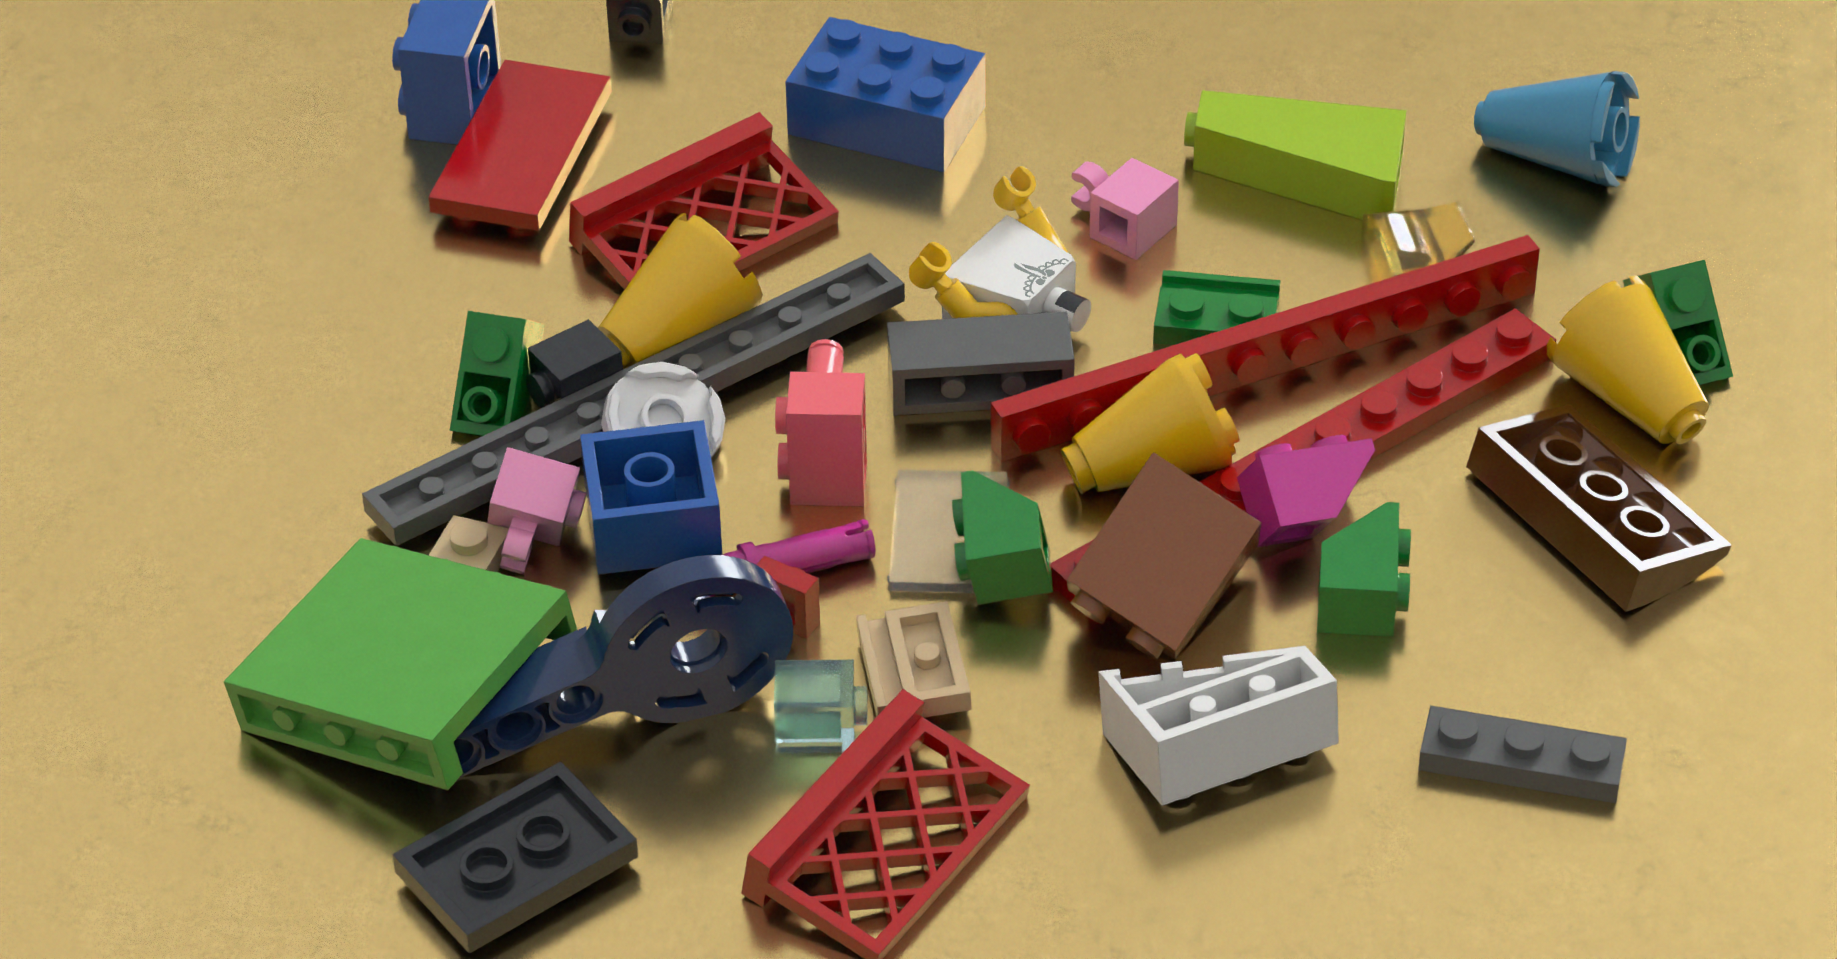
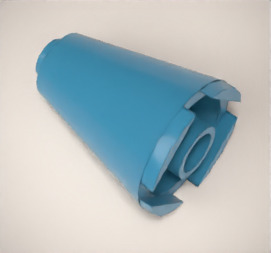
[1474,71,1640,187]

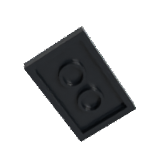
[392,761,639,953]

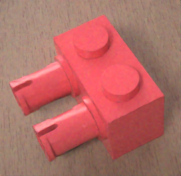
[775,339,868,507]

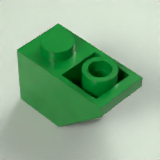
[1623,260,1733,385]
[449,311,545,436]
[952,470,1053,605]
[1317,502,1411,637]

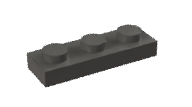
[1418,705,1627,803]

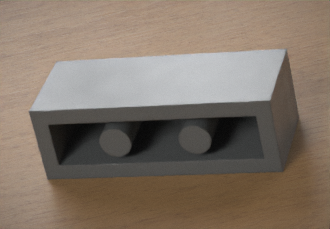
[887,311,1075,416]

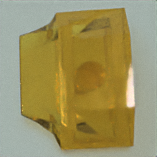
[1362,202,1475,280]

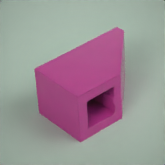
[1237,435,1375,547]

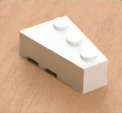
[1098,646,1339,805]

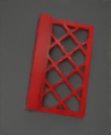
[569,112,839,290]
[741,689,1030,959]

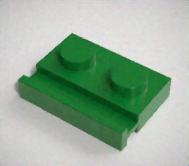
[1153,270,1281,345]

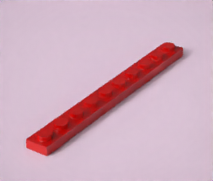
[991,235,1540,463]
[1051,308,1556,617]

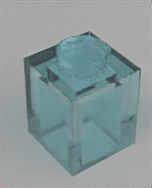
[774,659,868,753]

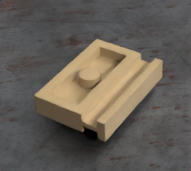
[856,601,972,718]

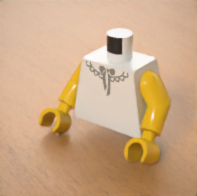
[909,166,1091,332]

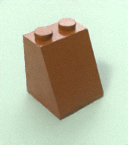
[1067,452,1262,660]

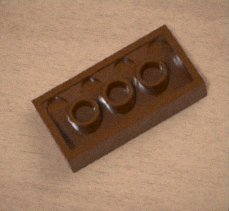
[1466,404,1732,611]

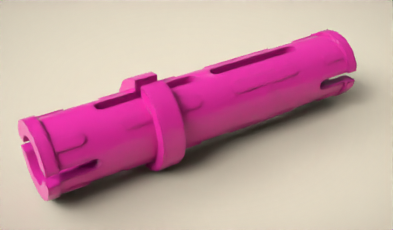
[707,519,876,597]

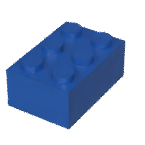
[785,17,985,172]

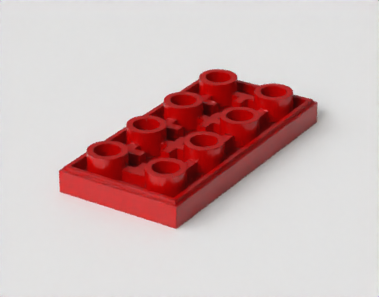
[428,59,612,231]

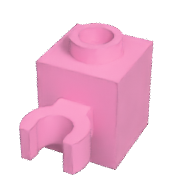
[1071,158,1179,260]
[487,447,587,575]

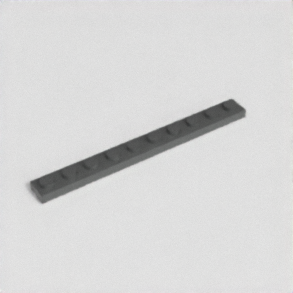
[362,253,905,546]

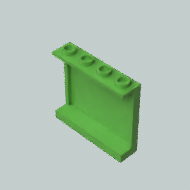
[223,538,577,790]

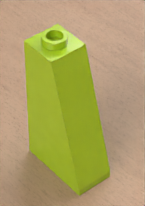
[1184,90,1407,227]

